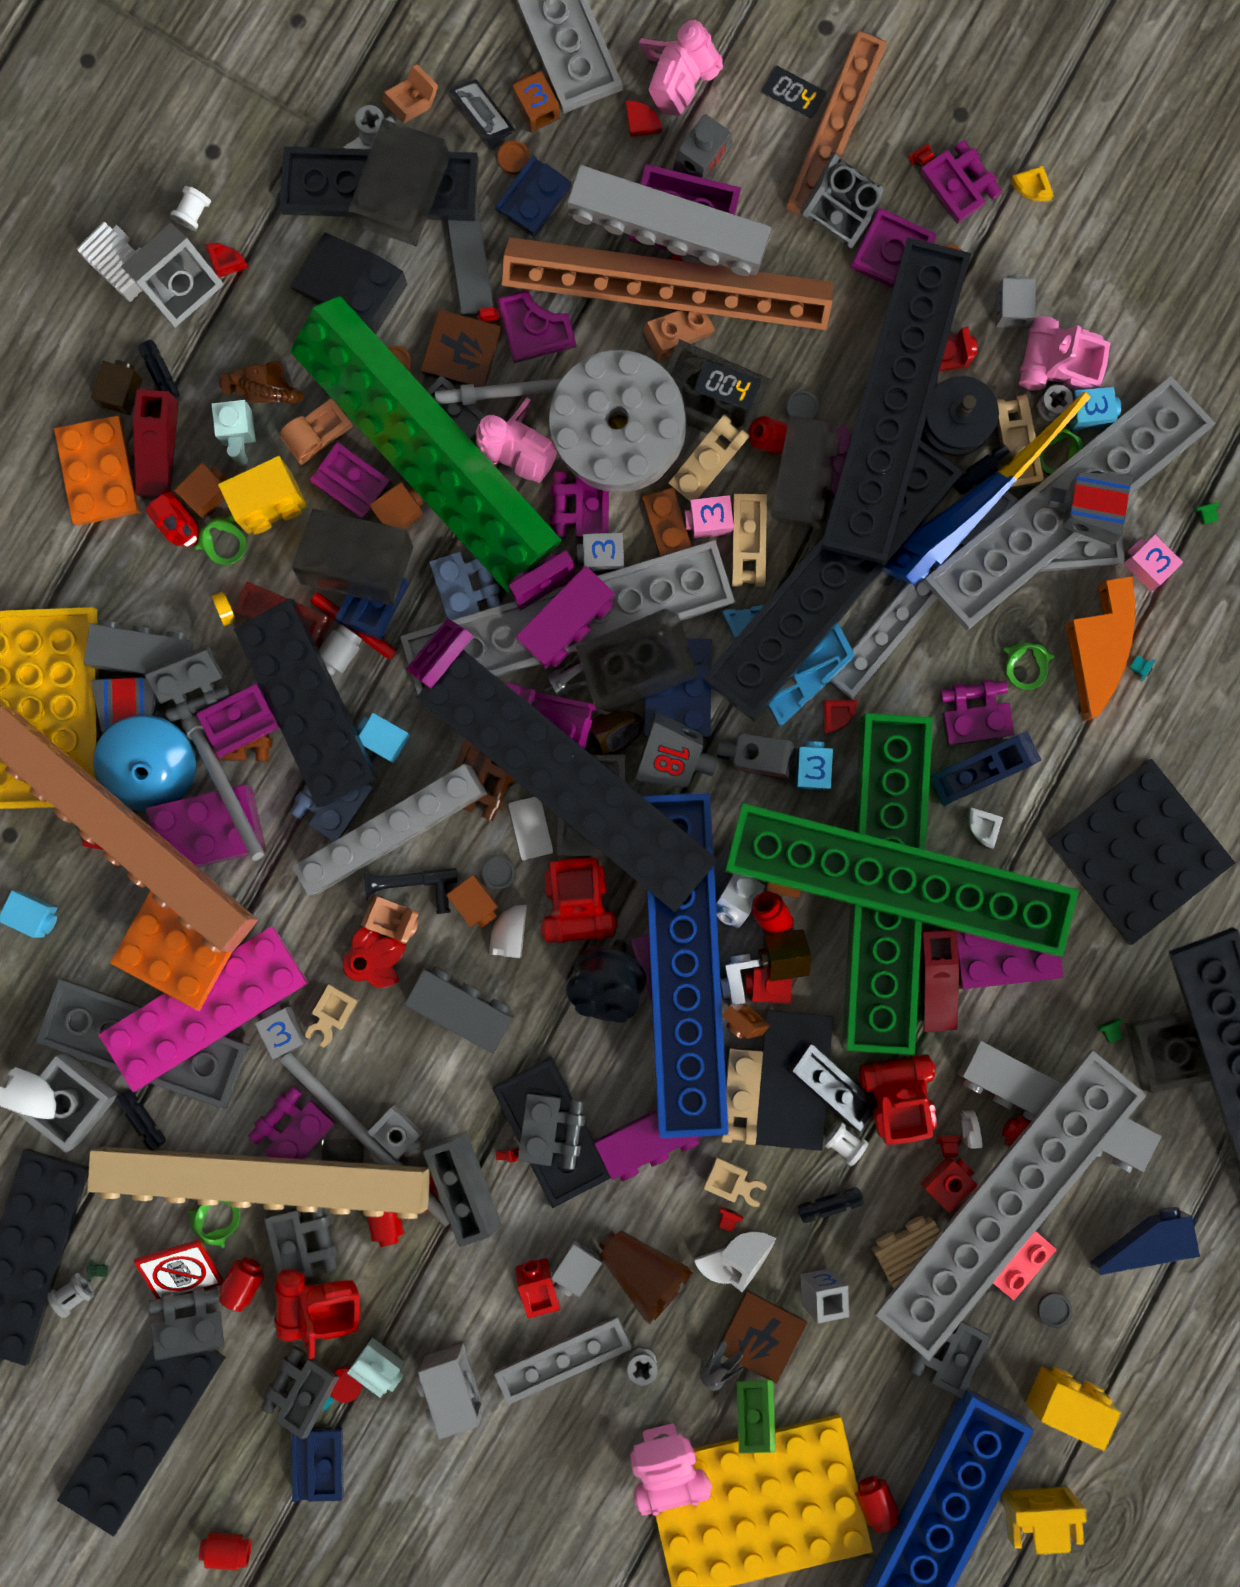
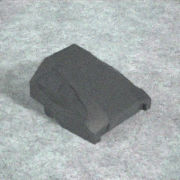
[800,151,885,248]

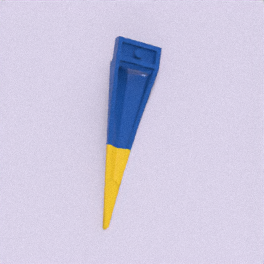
[883,391,1091,585]

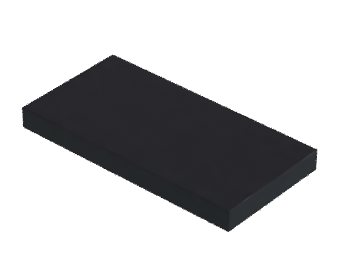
[755,1010,833,1151]
[492,1057,611,1208]

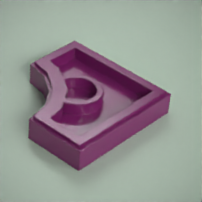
[497,290,577,363]

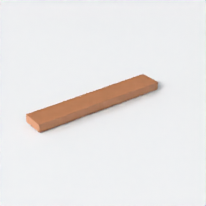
[786,30,888,216]

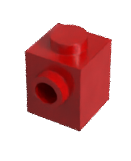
[920,1157,978,1213]

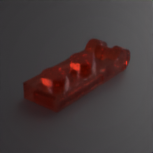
[233,581,332,649]

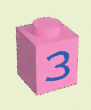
[684,495,734,539]
[1124,535,1184,591]

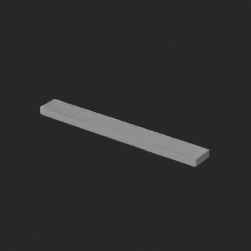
[829,491,1019,700]

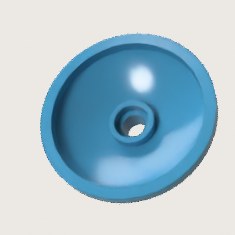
[93,715,196,812]

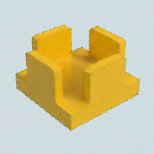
[1001,1487,1086,1554]

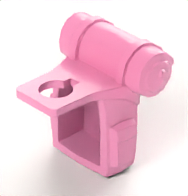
[639,20,723,116]
[1018,316,1110,391]
[475,398,557,483]
[631,1424,712,1516]

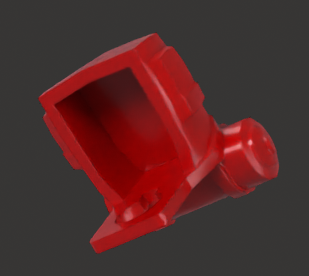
[541,858,618,944]
[858,1054,937,1145]
[274,1269,360,1359]

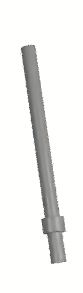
[435,378,563,405]
[182,713,265,861]

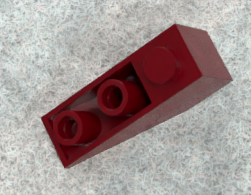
[133,389,179,498]
[919,930,959,1032]

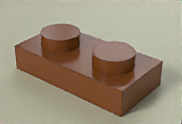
[642,488,692,557]
[721,1003,771,1038]

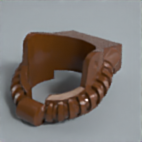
[219,361,303,404]

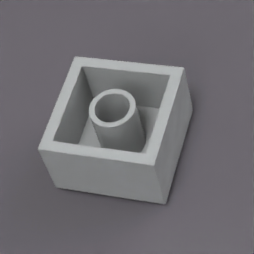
[121,223,224,327]
[14,1053,120,1153]
[415,1343,484,1440]

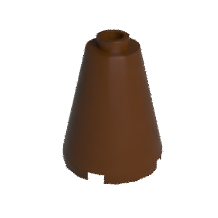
[599,1230,694,1325]

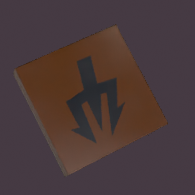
[421,309,502,387]
[716,1289,807,1384]

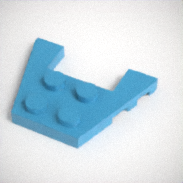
[722,605,855,727]

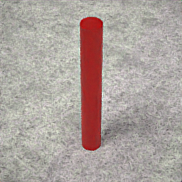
[310,592,397,660]

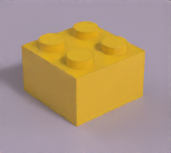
[218,456,307,534]
[1025,1366,1121,1451]

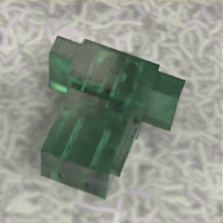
[86,1259,109,1282]

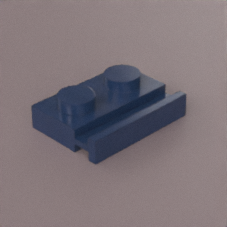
[495,155,572,237]
[335,562,409,640]
[292,1428,344,1502]

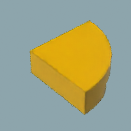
[1010,166,1054,201]

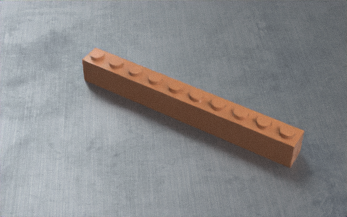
[502,237,833,330]
[0,705,258,953]

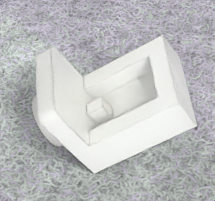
[716,874,765,929]
[720,954,759,1005]

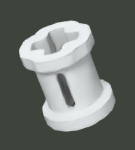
[170,186,211,231]
[824,1121,869,1166]

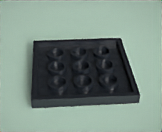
[1046,759,1235,945]

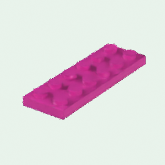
[98,926,308,1092]

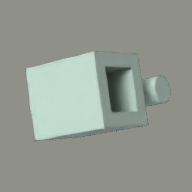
[212,400,256,466]
[348,1337,404,1398]

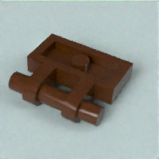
[452,739,514,821]

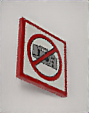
[134,1239,224,1299]

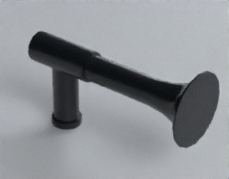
[364,867,457,914]

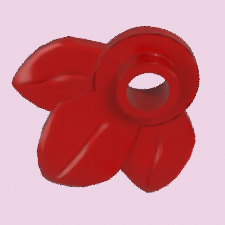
[342,927,406,988]

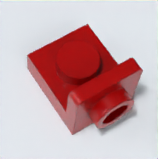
[939,327,977,373]
[745,967,792,1004]
[515,1258,560,1319]

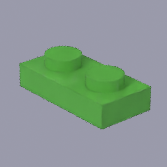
[737,1380,776,1454]

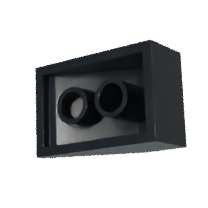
[290,232,408,335]

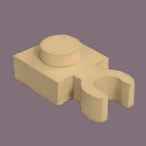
[305,984,359,1048]
[703,1156,767,1207]

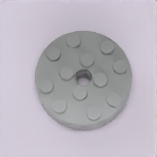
[549,350,686,493]

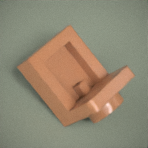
[382,64,438,124]
[361,894,418,944]

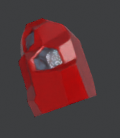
[145,491,198,547]

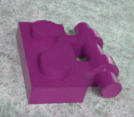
[920,140,1002,224]
[550,472,609,539]
[940,679,1015,746]
[248,1085,336,1159]

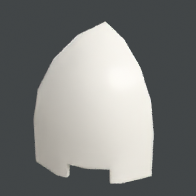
[489,905,527,958]
[0,1067,56,1119]
[720,1231,776,1292]

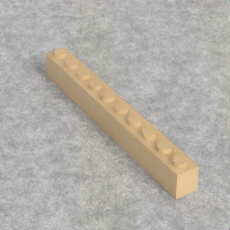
[87,1146,430,1219]

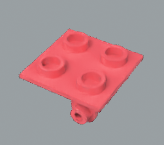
[993,1231,1057,1301]

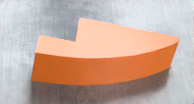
[1065,576,1135,721]

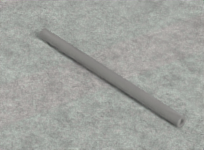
[280,1052,450,1227]

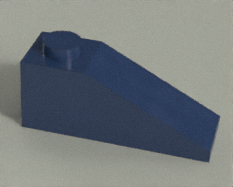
[930,731,1041,806]
[1090,1207,1200,1275]

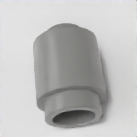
[319,625,362,675]

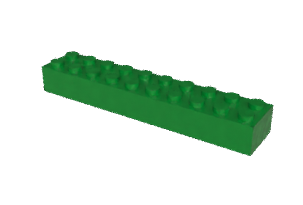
[290,296,561,593]
[842,713,933,1055]
[723,803,1079,957]

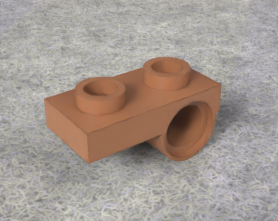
[642,310,716,361]
[280,398,353,465]

